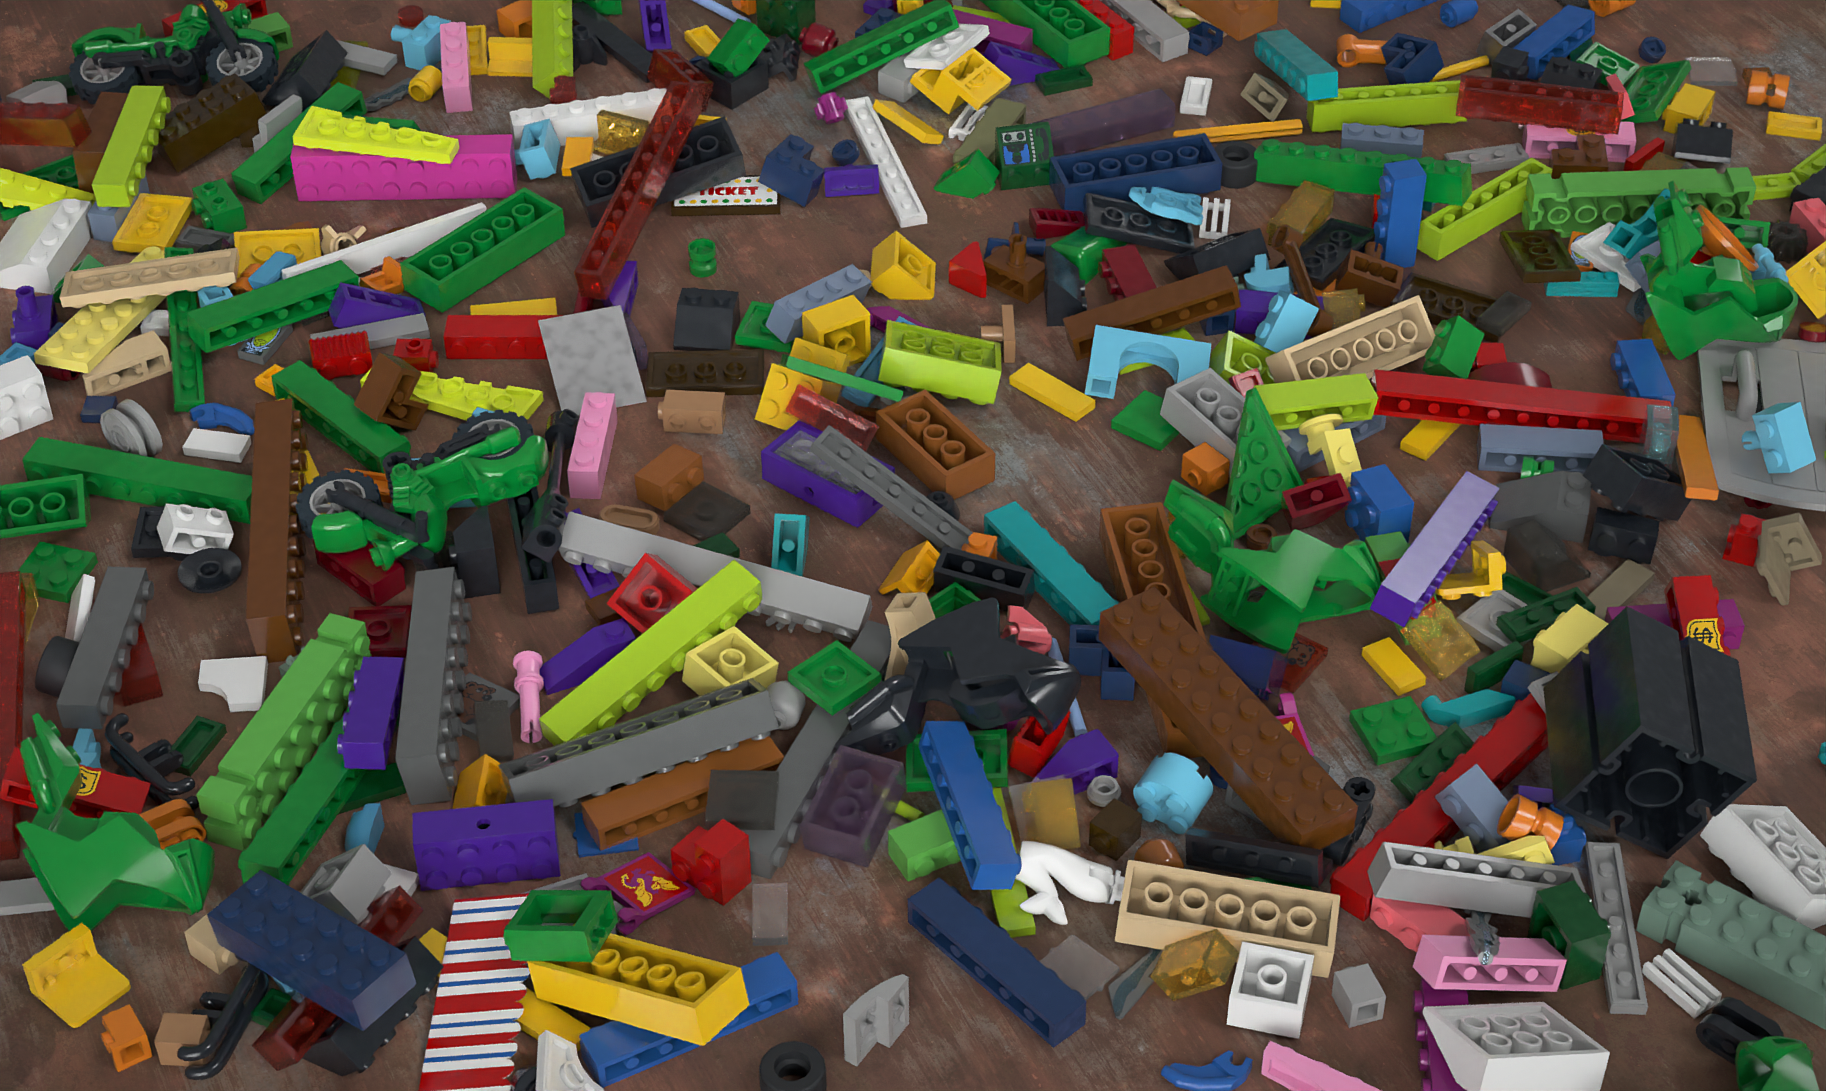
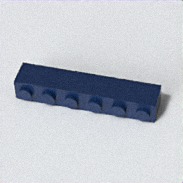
[908,878,1086,1048]

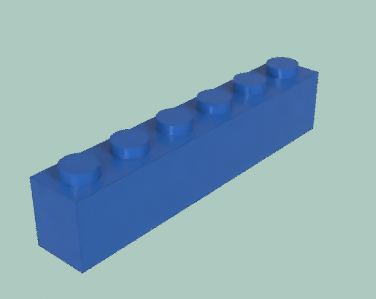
[918,721,1022,890]
[579,951,798,1088]

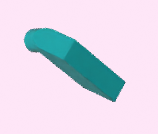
[1421,689,1516,729]

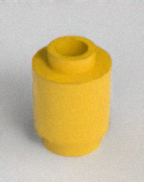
[408,65,442,102]

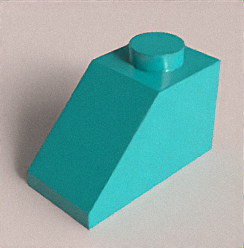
[771,513,810,577]

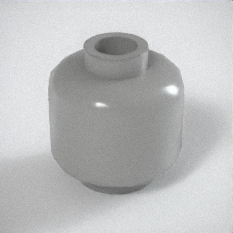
[766,680,806,730]

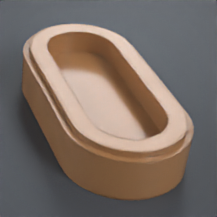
[599,504,660,535]

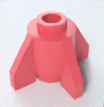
[1000,605,1052,655]

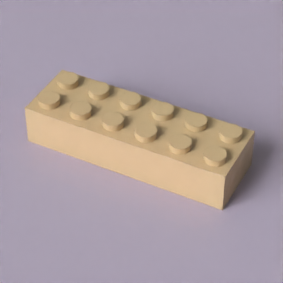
[1265,295,1435,383]
[1115,860,1340,978]

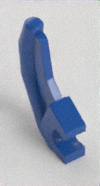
[189,403,255,436]
[1161,1050,1253,1091]

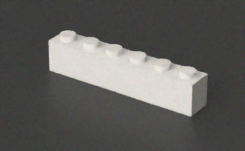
[509,88,672,149]

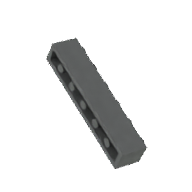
[56,566,154,729]

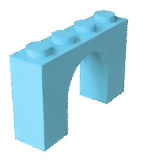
[1085,325,1211,399]

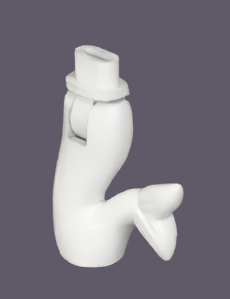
[1015,841,1125,925]

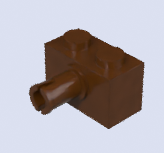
[983,233,1045,304]
[1335,242,1404,308]

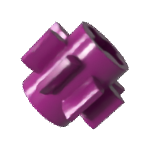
[814,92,849,124]

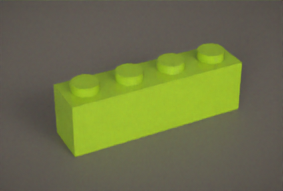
[1254,373,1379,431]

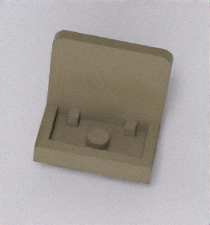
[1756,513,1822,605]

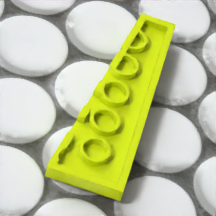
[292,106,459,164]
[0,168,96,210]

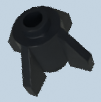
[572,24,608,72]

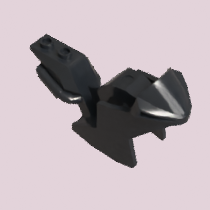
[835,598,1081,768]

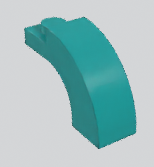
[1603,188,1690,259]

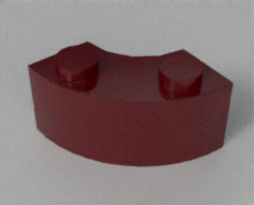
[1467,362,1552,388]

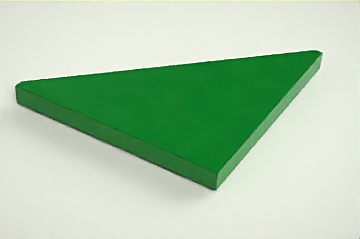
[1225,388,1304,541]

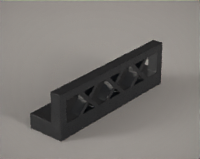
[1185,828,1333,888]

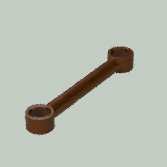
[1271,224,1334,338]

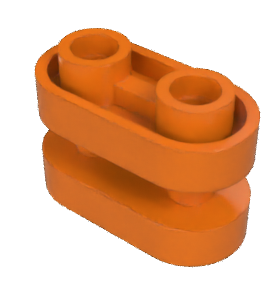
[139,799,206,849]

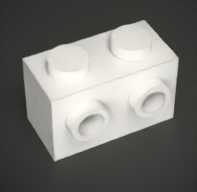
[157,504,234,554]

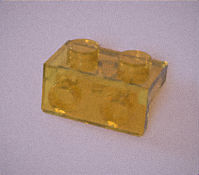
[593,109,651,155]
[1322,288,1366,330]
[1400,600,1480,682]

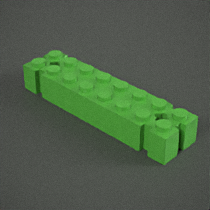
[1521,167,1756,238]
[197,613,371,851]

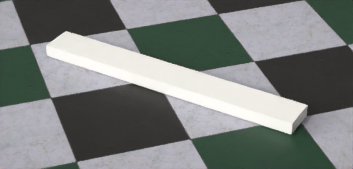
[845,96,927,228]
[281,202,486,280]

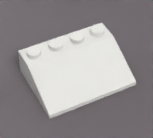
[0,198,93,294]
[1700,804,1826,929]
[1423,1002,1610,1091]

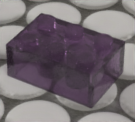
[800,745,907,868]

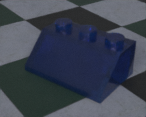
[1209,635,1288,701]

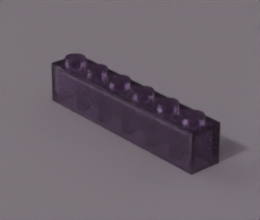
[1029,88,1176,157]

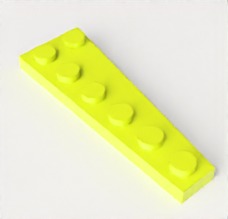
[360,369,544,421]

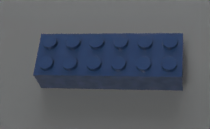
[1049,133,1223,212]
[207,870,417,1031]

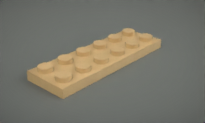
[60,248,240,308]

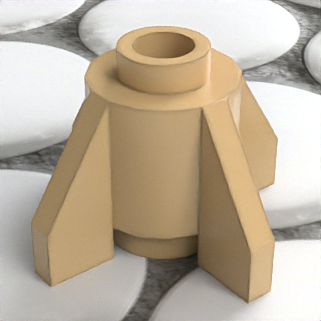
[321,224,367,256]

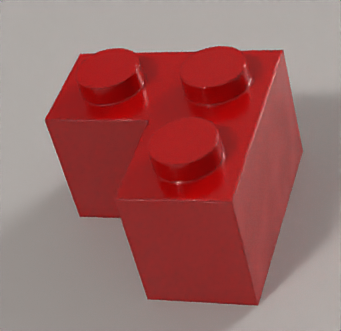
[670,819,752,906]

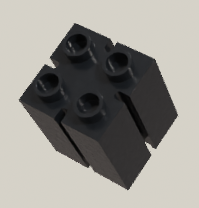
[1543,606,1757,859]

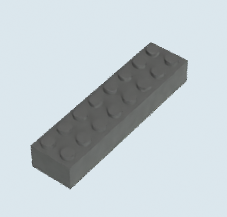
[395,567,472,805]
[498,678,779,807]

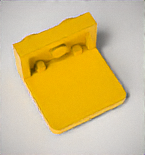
[1435,540,1506,600]
[22,923,131,1028]

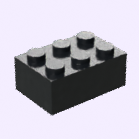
[1583,444,1692,521]

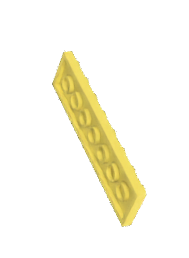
[34,246,167,374]

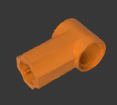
[1336,34,1388,68]

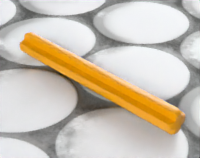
[1173,119,1303,143]

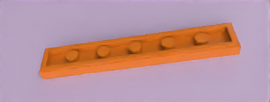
[1671,414,1719,501]

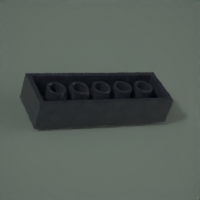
[570,116,746,228]

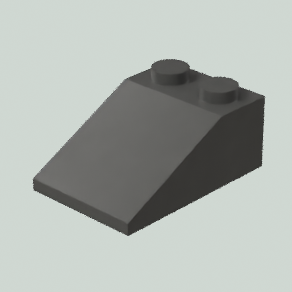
[1489,470,1592,543]

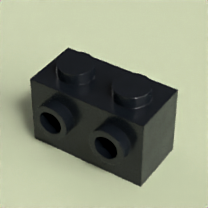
[1487,46,1529,112]
[1588,507,1660,564]

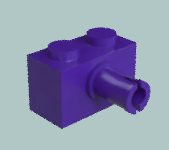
[10,286,58,350]

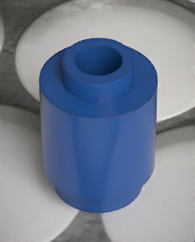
[1440,0,1478,28]

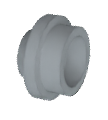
[1087,775,1121,807]

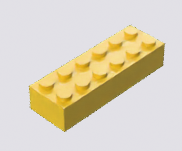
[527,924,749,1046]

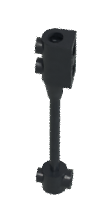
[521,409,579,563]

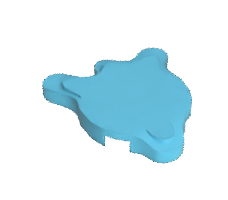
[1129,187,1204,225]

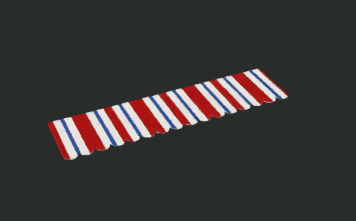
[418,893,530,1091]

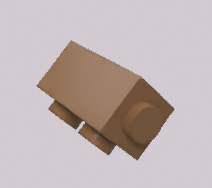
[658,390,726,434]

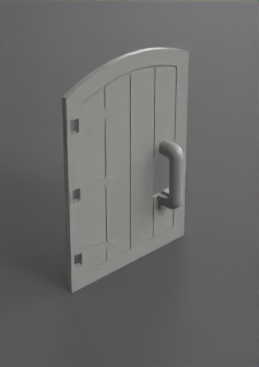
[1697,338,1826,511]

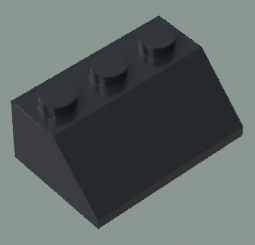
[1164,228,1271,280]

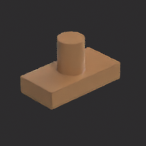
[981,305,1016,363]

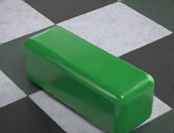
[1050,226,1128,285]

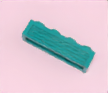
[1544,271,1619,297]

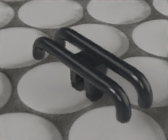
[105,713,199,810]
[177,954,269,1080]

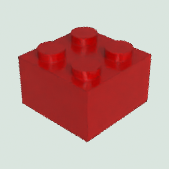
[606,553,698,634]

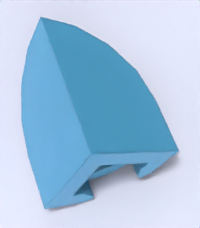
[344,803,385,854]

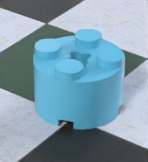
[1133,753,1213,834]

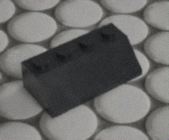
[262,30,348,110]
[295,936,444,1076]

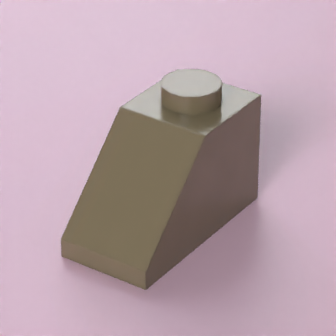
[1240,73,1289,122]

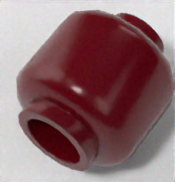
[799,22,839,57]

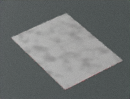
[538,305,647,415]

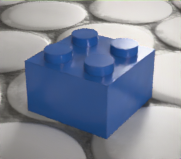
[1344,464,1414,543]

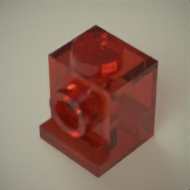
[550,75,578,105]

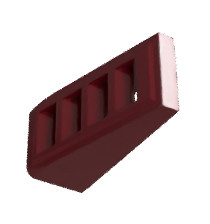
[1029,208,1085,239]

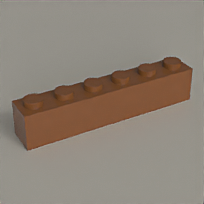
[581,736,784,851]

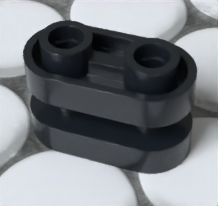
[1696,997,1784,1065]

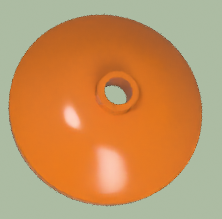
[1695,204,1759,272]

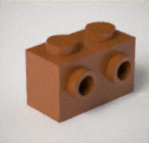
[634,444,705,511]

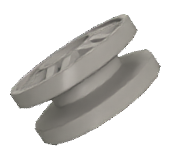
[100,399,163,457]

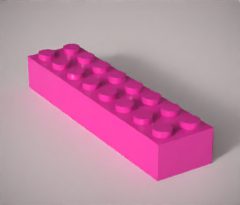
[291,134,518,201]

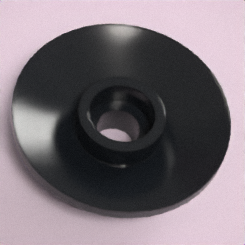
[178,548,242,593]

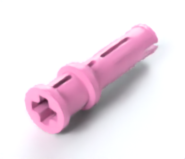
[513,651,544,743]

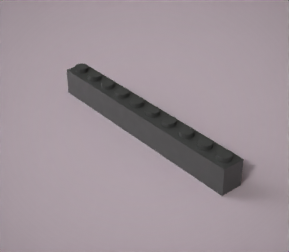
[741,620,891,880]

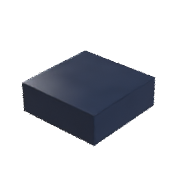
[80,396,118,423]

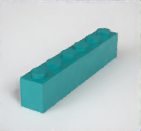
[1254,29,1338,101]
[984,501,1120,625]

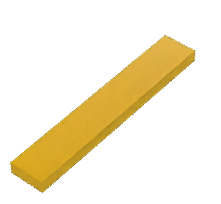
[419,928,591,1052]

